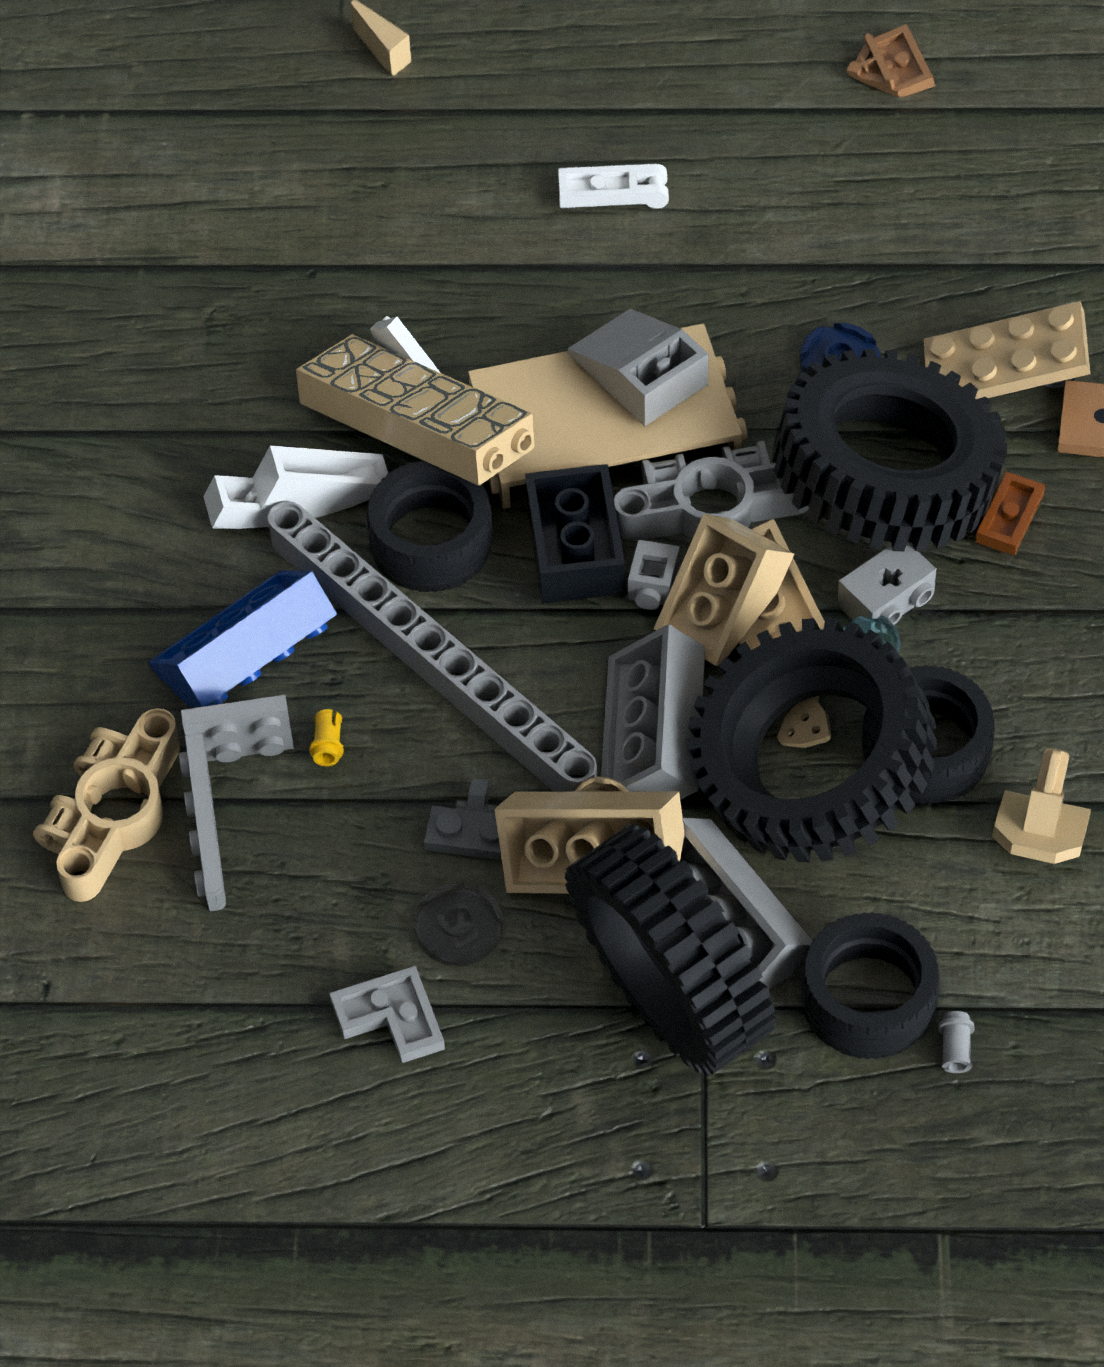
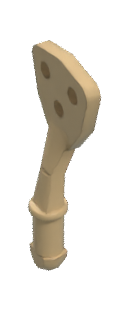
[777,696,831,748]

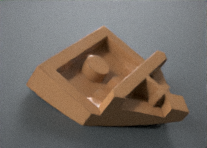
[847,24,935,97]

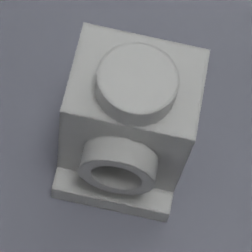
[628,540,680,610]

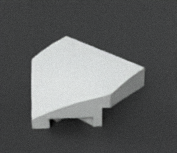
[370,316,440,372]

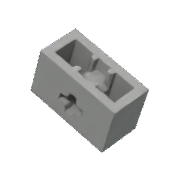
[837,542,936,633]

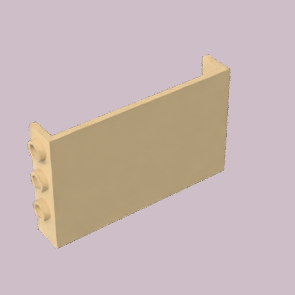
[468,323,748,509]

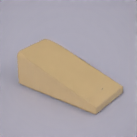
[351,0,411,76]

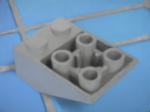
[567,309,709,426]

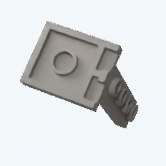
[179,695,294,912]

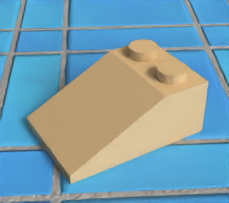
[654,514,794,666]

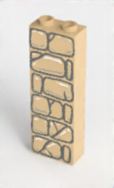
[296,334,535,486]

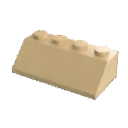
[494,791,685,894]

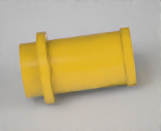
[309,709,344,766]

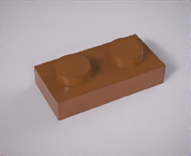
[975,471,1045,556]

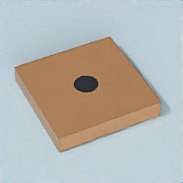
[1057,380,1104,457]

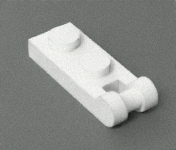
[558,164,669,209]

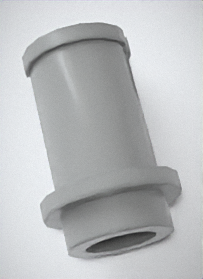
[938,1011,975,1073]

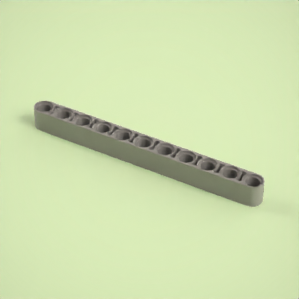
[268,501,597,792]

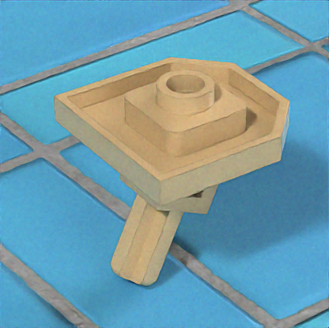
[992,748,1091,864]

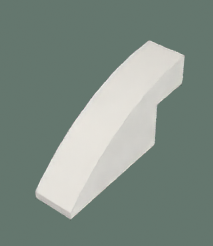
[203,446,388,529]

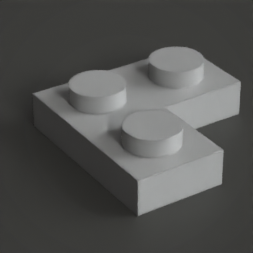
[329,966,445,1063]

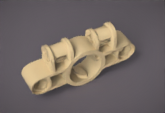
[33,708,180,902]

